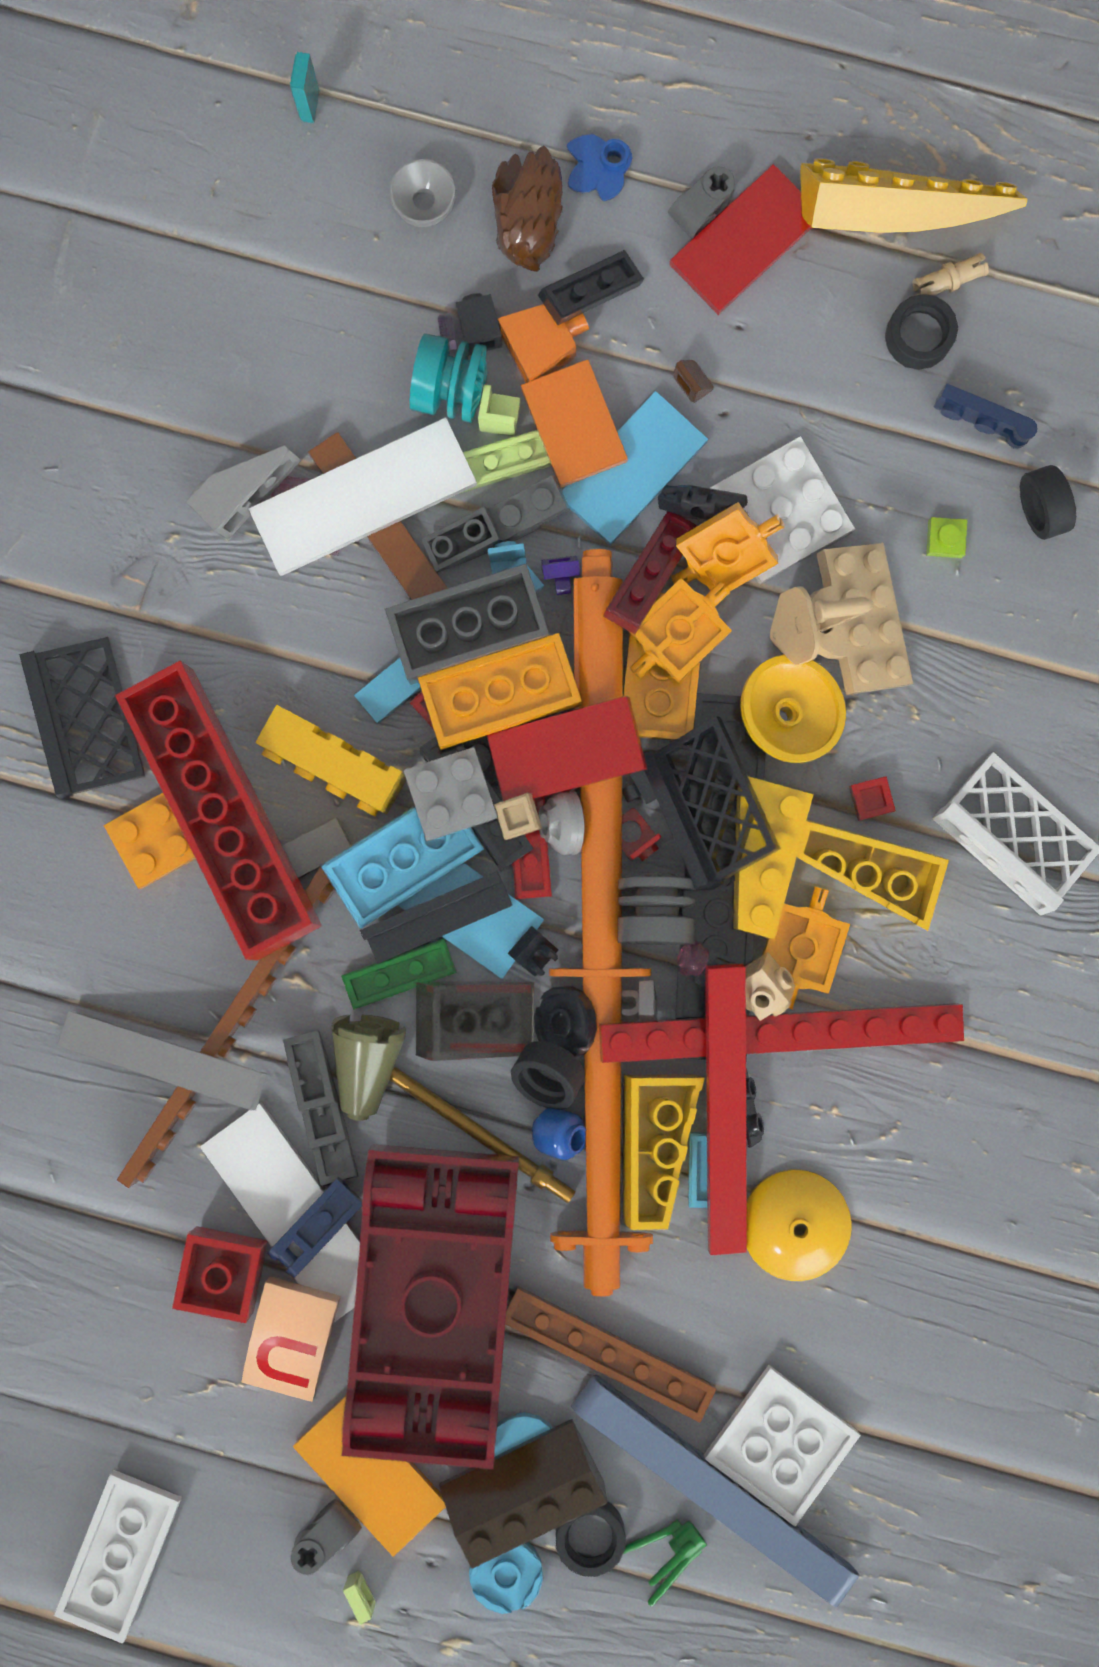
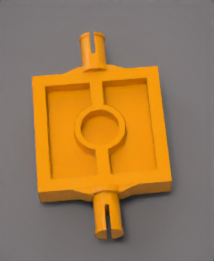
[672,502,785,596]
[629,578,732,683]
[762,886,850,1010]

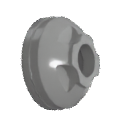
[390,159,456,227]
[539,789,584,856]

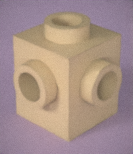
[745,953,795,1020]

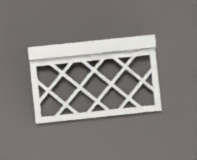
[932,752,1099,916]

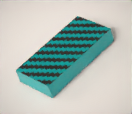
[290,52,320,123]

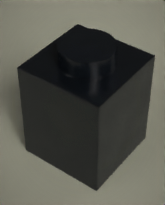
[456,293,502,356]

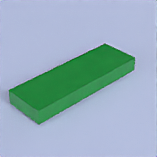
[341,939,457,1010]

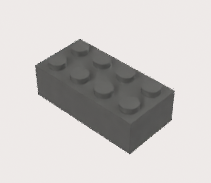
[385,564,549,685]

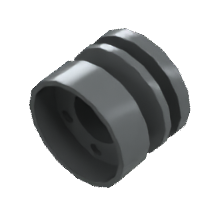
[618,873,696,945]

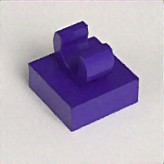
[541,555,580,595]

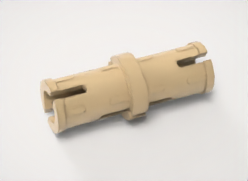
[912,253,989,296]

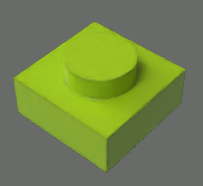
[926,517,967,558]

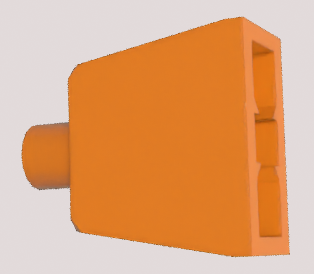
[498,304,589,383]

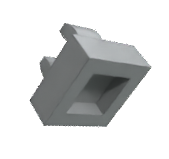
[622,980,657,1022]

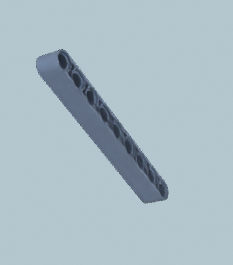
[571,1375,860,1607]

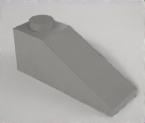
[186,445,301,540]

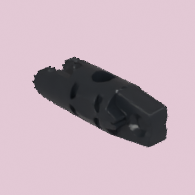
[658,485,749,521]

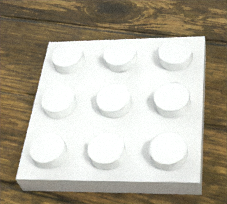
[710,436,855,584]
[704,1365,861,1526]

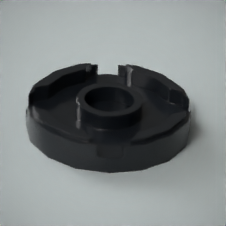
[534,986,597,1058]

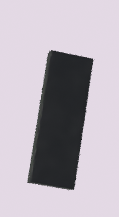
[538,250,644,325]

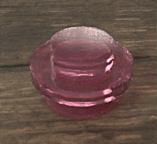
[677,940,709,977]

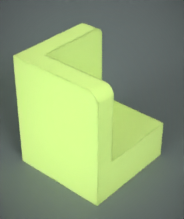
[478,384,521,437]

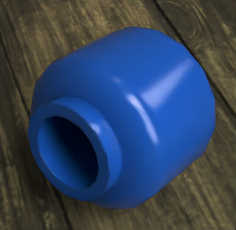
[532,1108,586,1160]

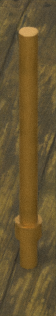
[389,1066,576,1203]

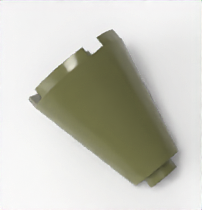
[332,1015,406,1121]

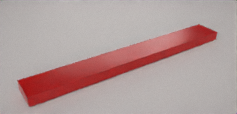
[706,964,747,1255]

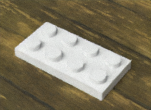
[54,1470,182,1644]

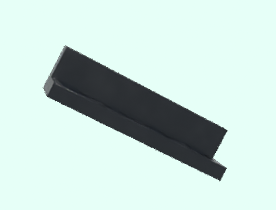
[420,737,533,872]
[360,871,513,964]

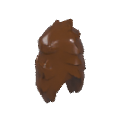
[492,146,563,272]

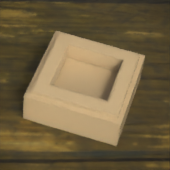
[494,793,542,840]

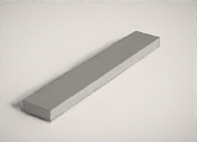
[57,1011,267,1110]

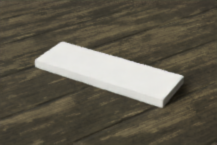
[248,418,477,576]
[200,1102,360,1322]

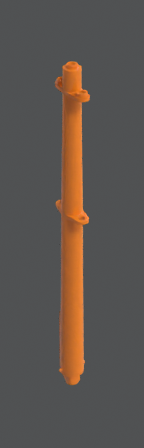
[549,549,653,1297]

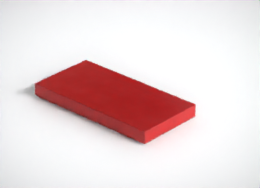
[669,164,811,315]
[487,696,647,801]

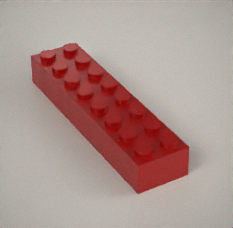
[115,660,322,961]

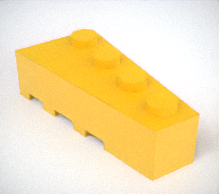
[255,704,406,817]
[733,776,813,939]
[797,820,949,931]
[623,1074,705,1230]

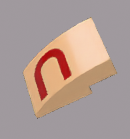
[242,1276,341,1402]

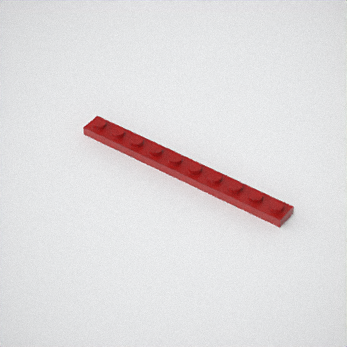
[599,1003,964,1063]

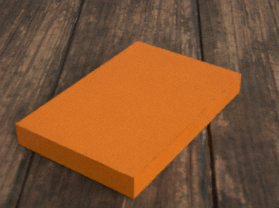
[521,359,628,488]

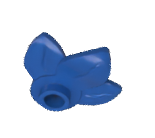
[567,134,632,202]

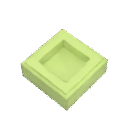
[343,1570,376,1625]

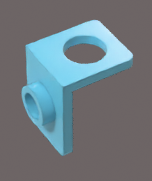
[488,541,527,574]

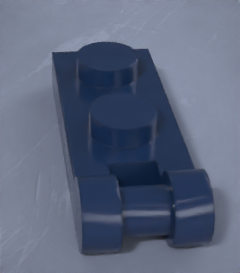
[933,383,1038,449]
[266,1176,362,1279]

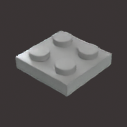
[403,747,498,842]

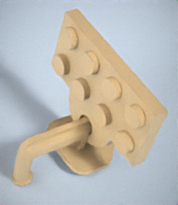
[770,543,913,695]

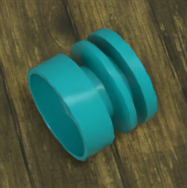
[410,333,488,423]

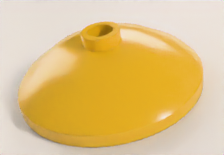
[741,655,846,763]
[746,1169,851,1281]

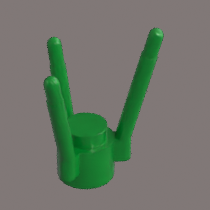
[623,1519,708,1606]

